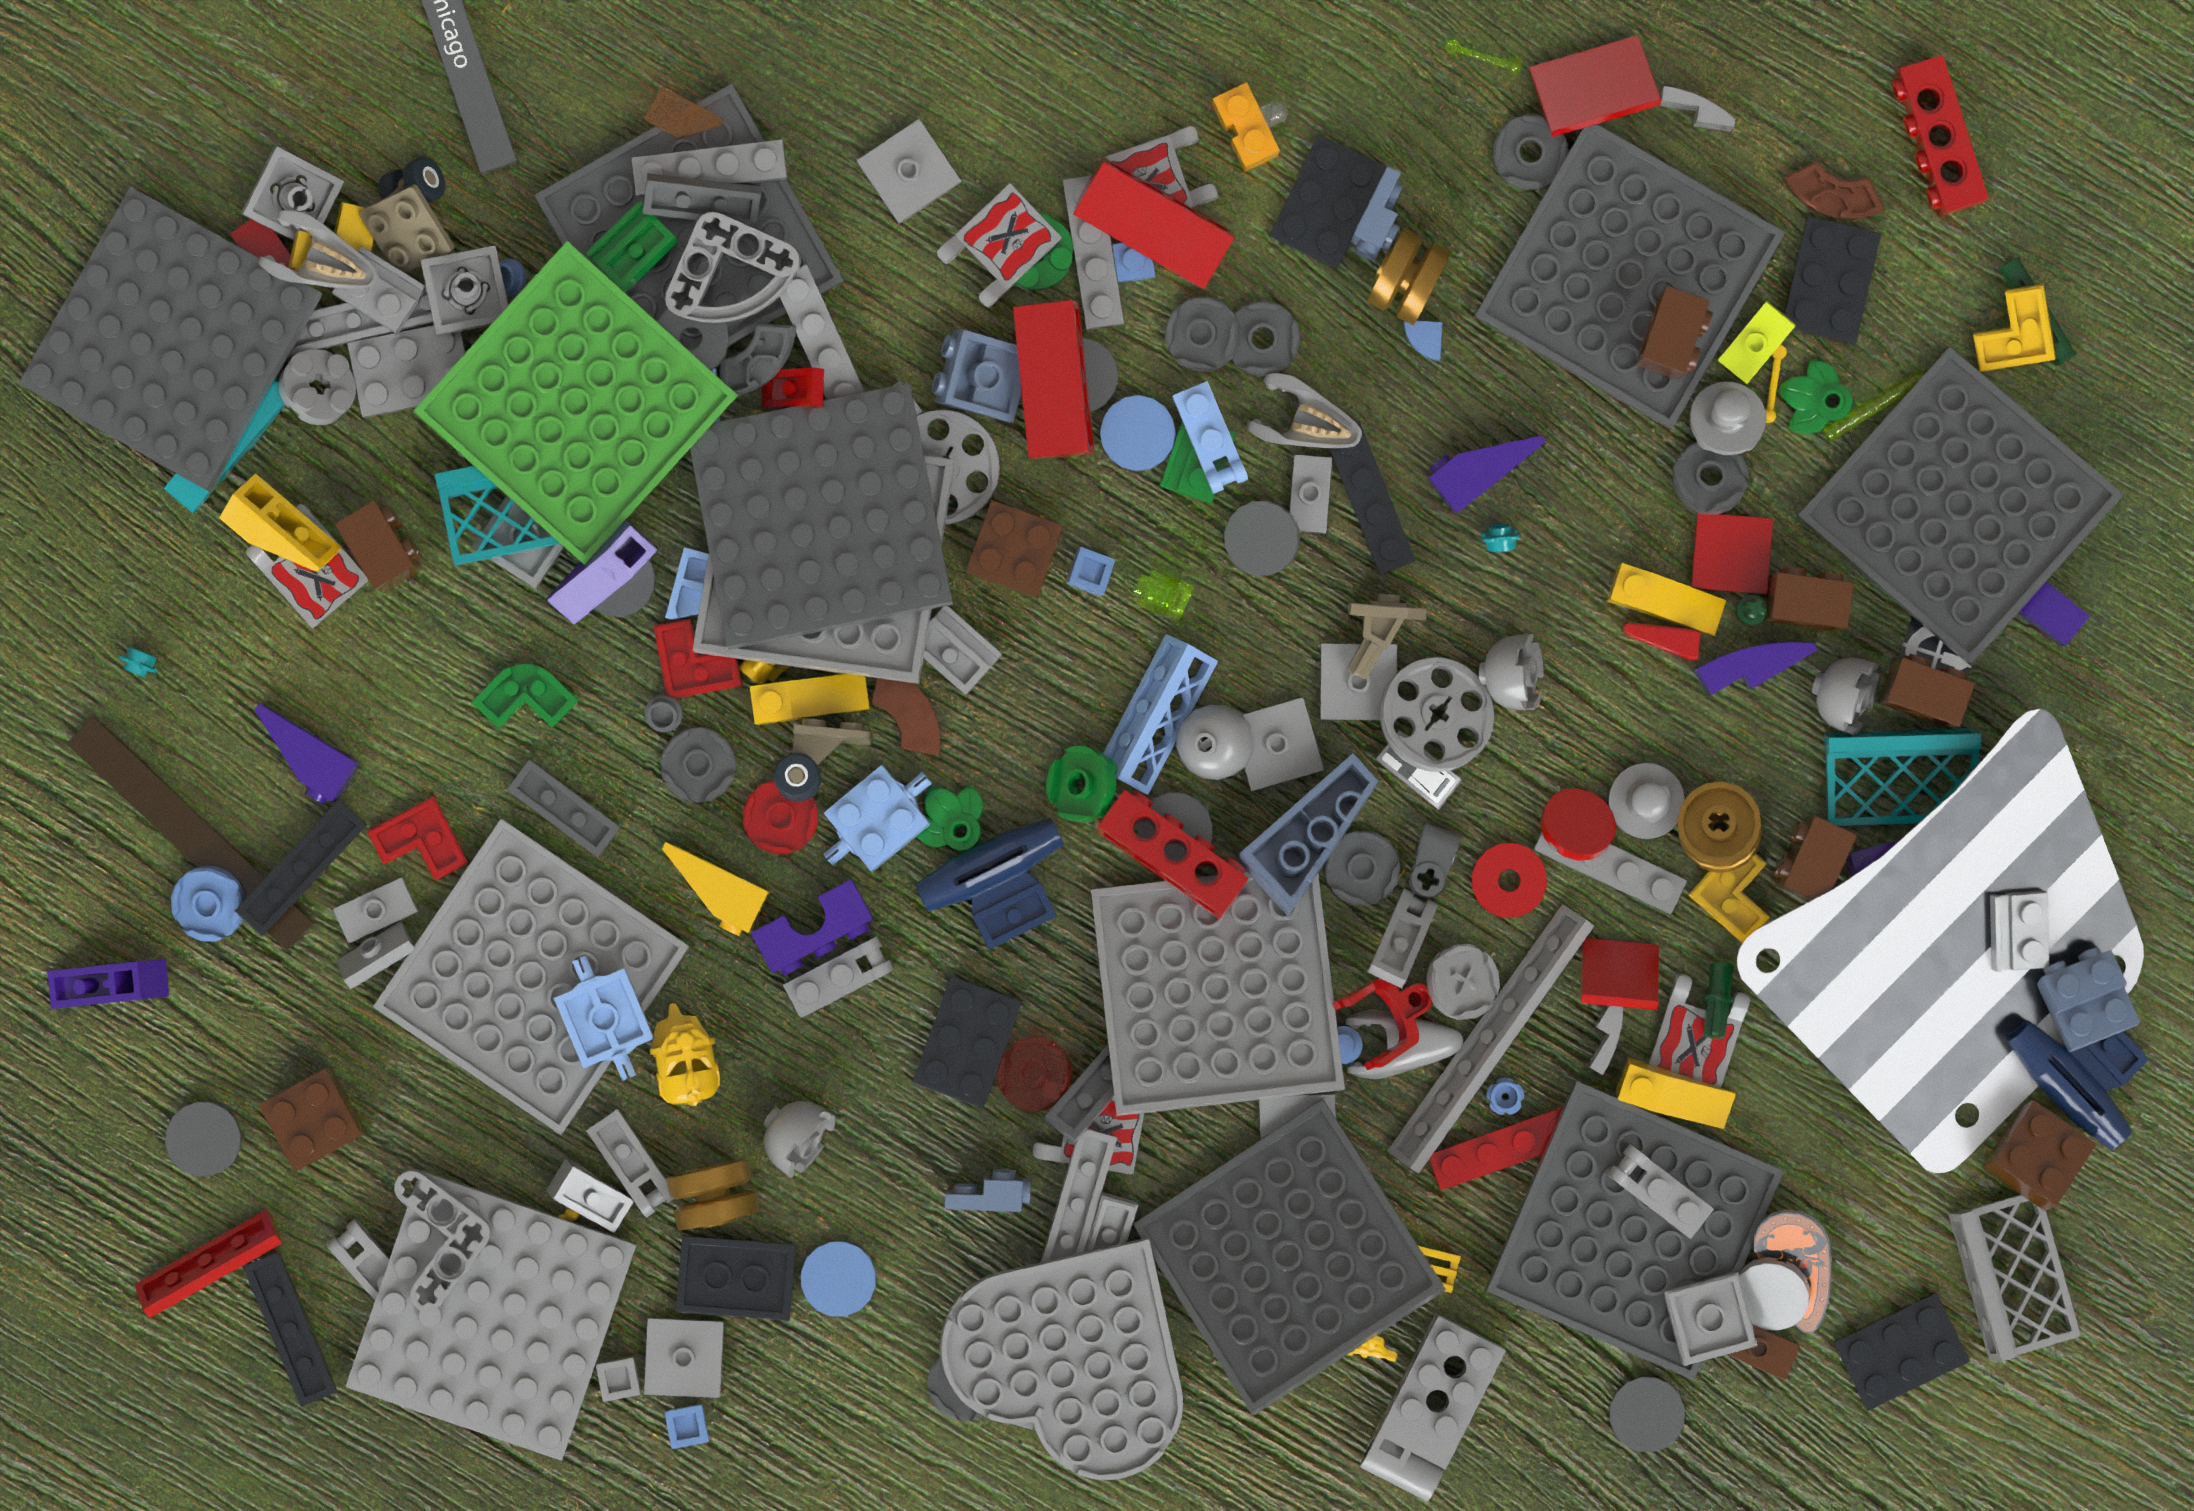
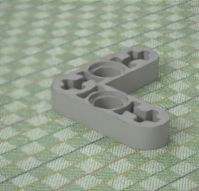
[394,1169,492,1312]

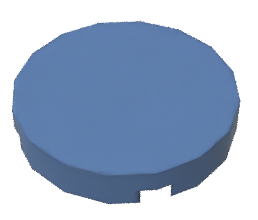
[1100,395,1176,472]
[171,866,246,941]
[801,1241,876,1316]

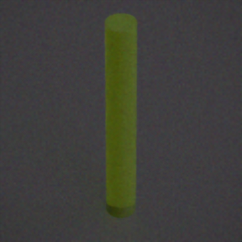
[1822,370,1923,442]

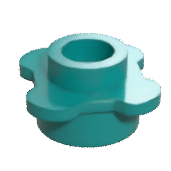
[1481,523,1520,552]
[118,647,158,677]

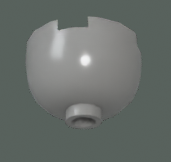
[1479,634,1544,710]
[1812,657,1880,735]
[1176,704,1253,780]
[763,1100,836,1178]

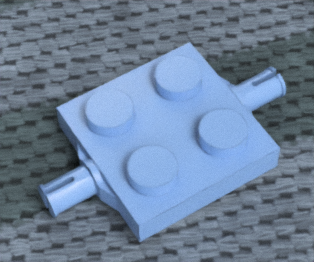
[823,765,932,872]
[554,955,655,1081]

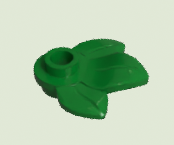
[1779,360,1853,434]
[917,785,983,852]

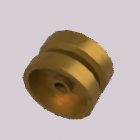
[1367,227,1452,326]
[1677,781,1763,873]
[666,1159,760,1230]

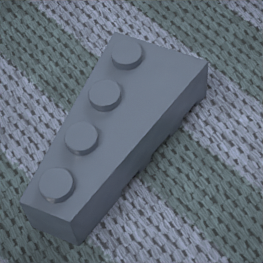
[1237,754,1378,917]

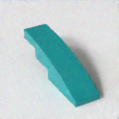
[164,377,285,513]

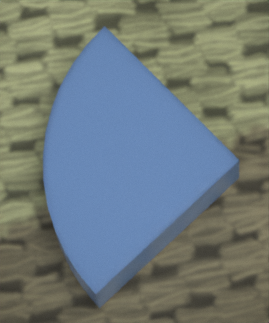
[1404,321,1442,361]

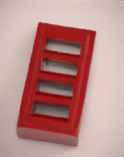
[1621,622,1701,661]

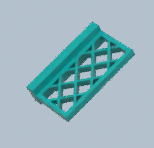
[434,466,561,566]
[1824,728,1981,826]

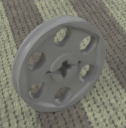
[917,410,1000,524]
[1380,657,1494,772]

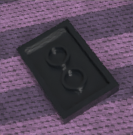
[1269,134,1386,270]
[1784,216,1881,345]
[912,976,1022,1109]
[676,1235,796,1321]
[1832,1292,1970,1411]

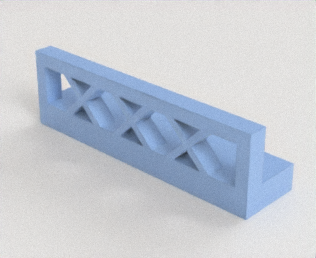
[1104,634,1218,795]

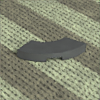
[719,323,796,395]

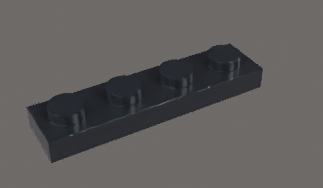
[1329,421,1415,576]
[234,800,366,937]
[243,1251,338,1407]

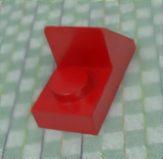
[761,367,824,409]

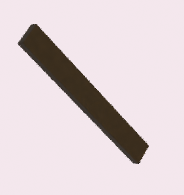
[67,716,315,951]

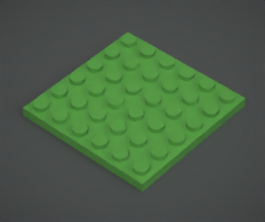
[414,241,738,565]

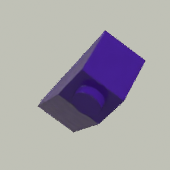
[1427,436,1546,515]
[255,703,361,804]
[47,959,169,1009]

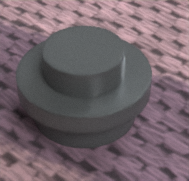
[644,694,683,732]

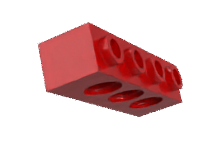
[1892,55,1989,217]
[1097,790,1249,920]

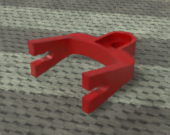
[1332,978,1432,1070]

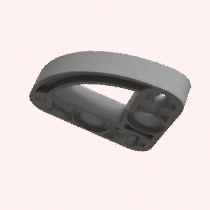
[665,212,801,323]

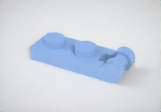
[1172,381,1248,494]

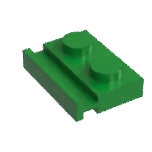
[585,201,679,293]
[1160,421,1236,505]

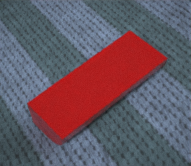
[1073,156,1235,289]
[1013,300,1095,459]

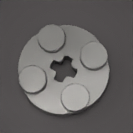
[279,349,356,425]

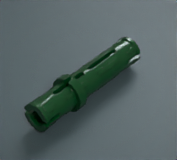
[1998,257,2077,366]

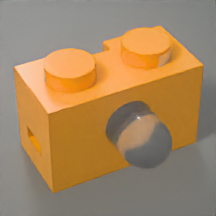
[1212,82,1288,172]

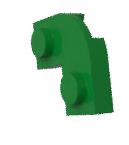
[471,664,579,729]

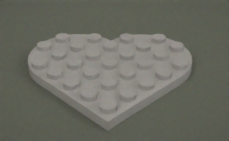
[940,1238,1183,1480]

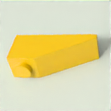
[219,473,342,572]
[1606,563,1726,636]
[750,674,870,725]
[662,842,770,936]
[1615,1057,1736,1129]

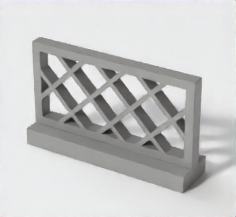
[1948,1194,2081,1362]

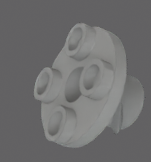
[1690,382,1766,455]
[1608,763,1685,839]

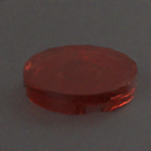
[997,1036,1072,1113]

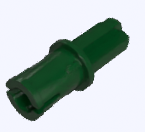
[1736,595,1767,625]
[1703,962,1734,1039]

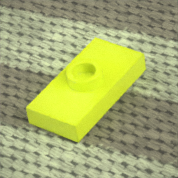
[1718,301,1796,384]

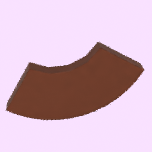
[1782,160,1885,220]
[872,678,940,756]

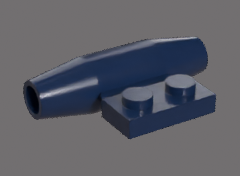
[915,818,1064,950]
[2007,1020,2149,1150]

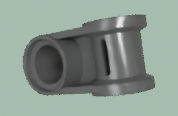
[1408,823,1462,898]

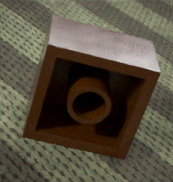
[1635,286,1713,380]
[335,500,423,593]
[966,500,1063,599]
[1763,567,1854,632]
[1877,654,1975,728]
[1773,816,1857,901]
[258,1067,367,1172]
[1982,1100,2096,1211]

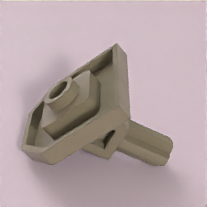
[1347,594,1427,679]

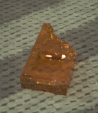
[644,86,724,139]

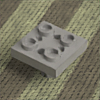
[241,146,344,241]
[421,246,508,336]

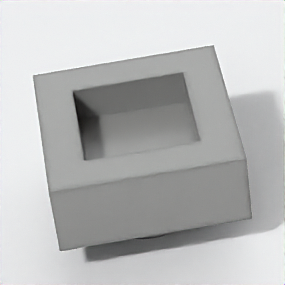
[596,1356,641,1402]

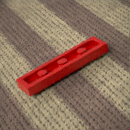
[1429,1106,1563,1191]
[134,1210,282,1318]

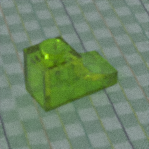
[1133,569,1195,624]

